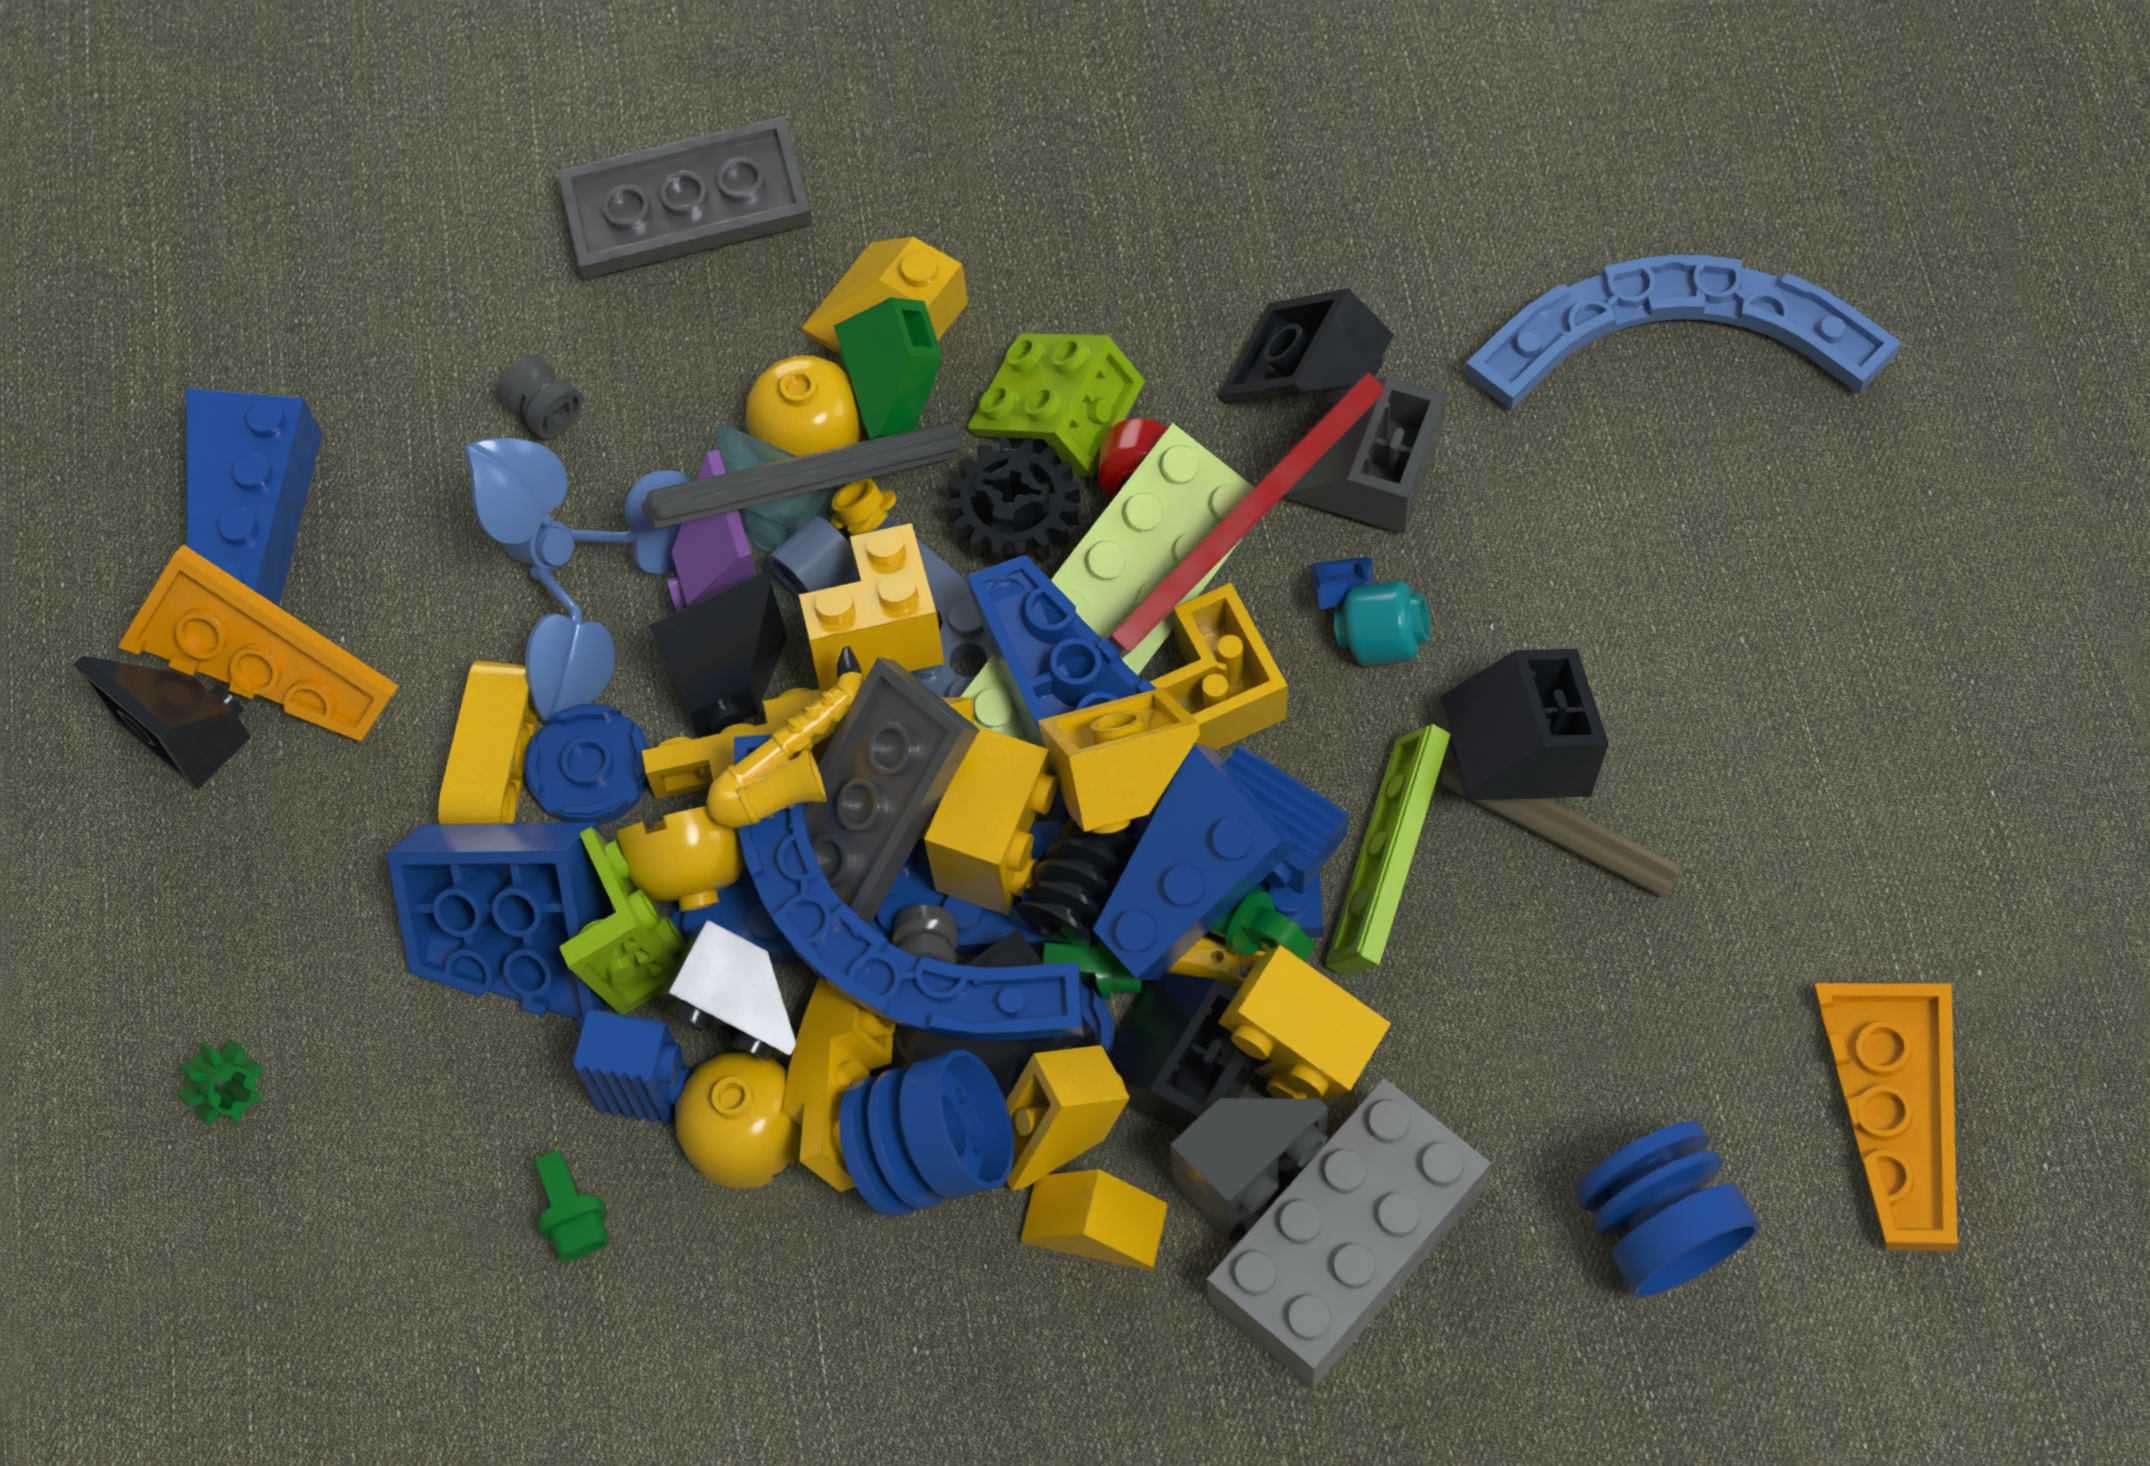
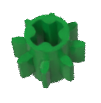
[177,1040,264,1125]

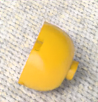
[746,355,867,464]
[615,806,747,912]
[675,1051,802,1189]

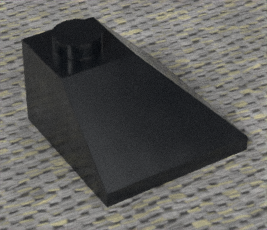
[1217,288,1394,404]
[649,571,787,738]
[73,656,251,790]

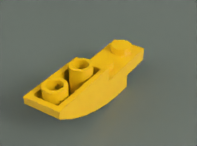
[642,682,864,800]
[782,978,896,1192]

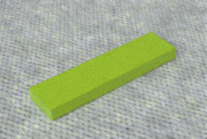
[1326,724,1451,976]

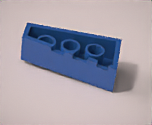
[186,388,322,607]

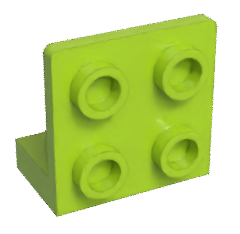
[968,333,1145,478]
[559,826,685,1015]

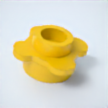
[831,478,897,536]

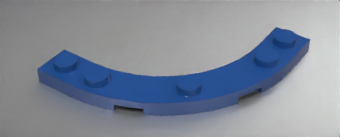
[734,734,1083,1041]

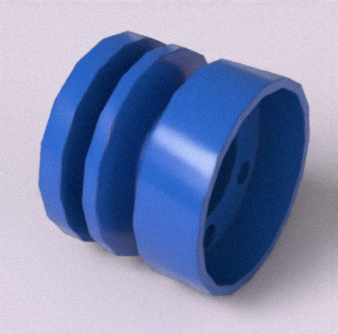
[839,1049,1015,1218]
[1574,1120,1761,1298]

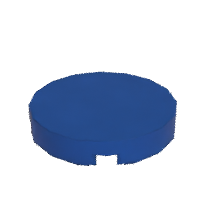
[524,704,650,826]

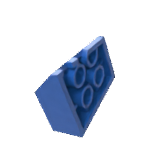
[386,822,613,1029]

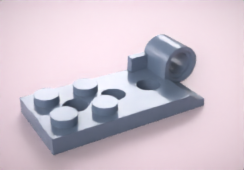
[768,515,993,697]

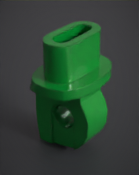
[1209,888,1316,962]
[1043,938,1141,1000]
[535,1149,610,1263]

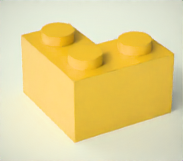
[799,523,945,692]
[1150,582,1288,750]
[924,725,1058,916]
[1218,945,1391,1102]

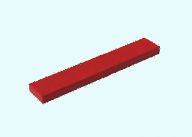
[1107,373,1384,659]

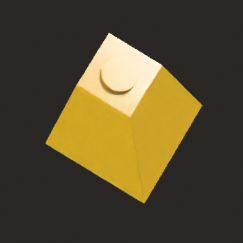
[802,237,968,354]
[1038,688,1200,834]

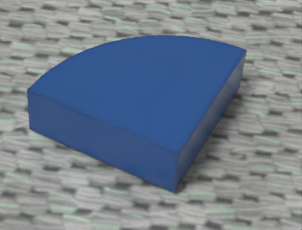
[1310,556,1374,610]

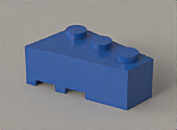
[1093,743,1300,980]

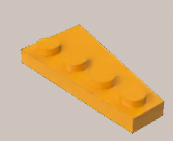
[118,544,399,741]
[1814,983,1957,1252]

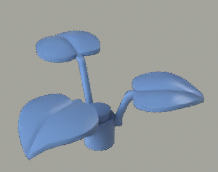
[464,437,694,723]

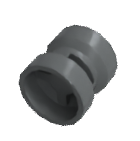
[497,355,583,439]
[893,904,959,965]

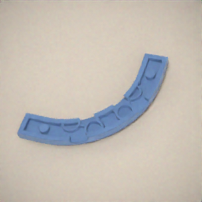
[1465,255,1901,410]

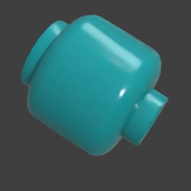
[1334,580,1431,667]

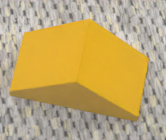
[1021,1169,1168,1271]

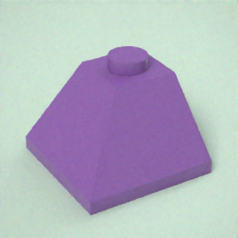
[667,449,757,612]

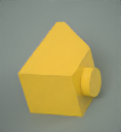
[1006,1045,1130,1191]

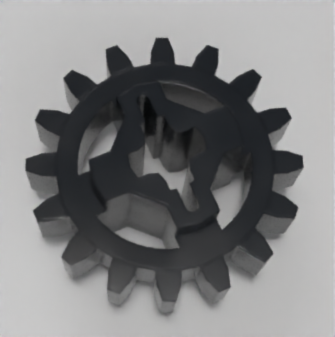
[946,437,1081,566]

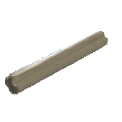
[1440,755,1680,897]

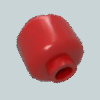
[1098,418,1168,501]

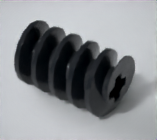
[1015,817,1138,947]

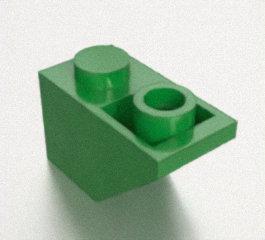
[834,297,943,440]

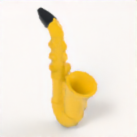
[707,646,863,829]

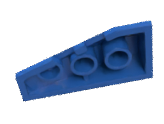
[966,555,1156,823]

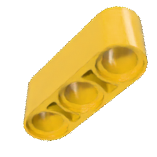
[438,660,538,824]

